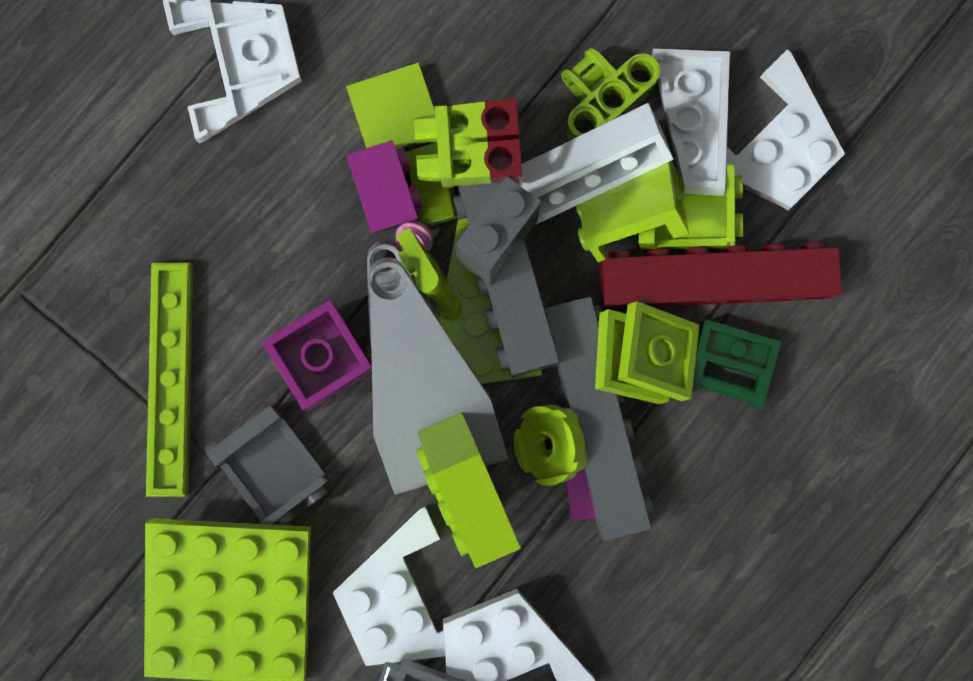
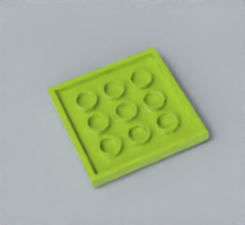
[144,518,311,681]

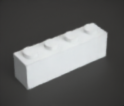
[520,103,674,225]

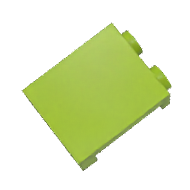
[576,161,689,262]
[639,164,743,250]

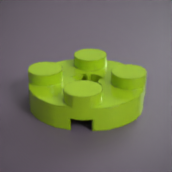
[513,404,588,486]

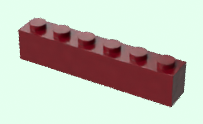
[599,242,842,310]

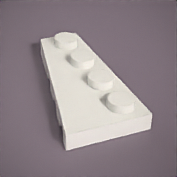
[652,49,730,196]

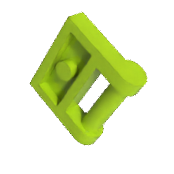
[396,228,462,319]

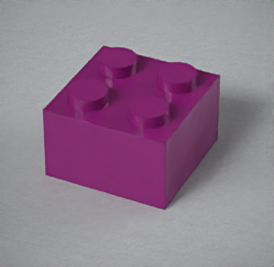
[346,140,423,233]
[262,300,372,412]

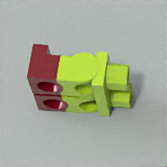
[414,98,523,188]

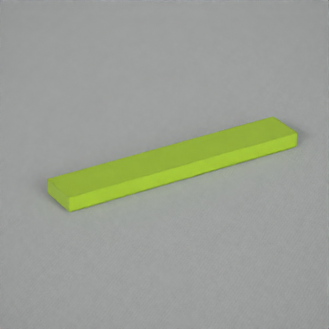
[146,263,193,497]

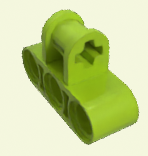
[561,48,660,141]

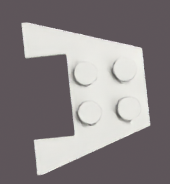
[163,0,302,143]
[726,50,845,210]
[333,507,445,666]
[443,589,595,681]

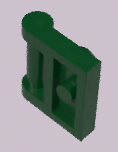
[692,320,782,410]

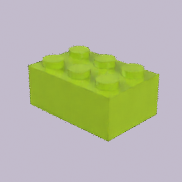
[415,413,521,568]

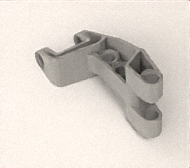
[367,240,508,495]

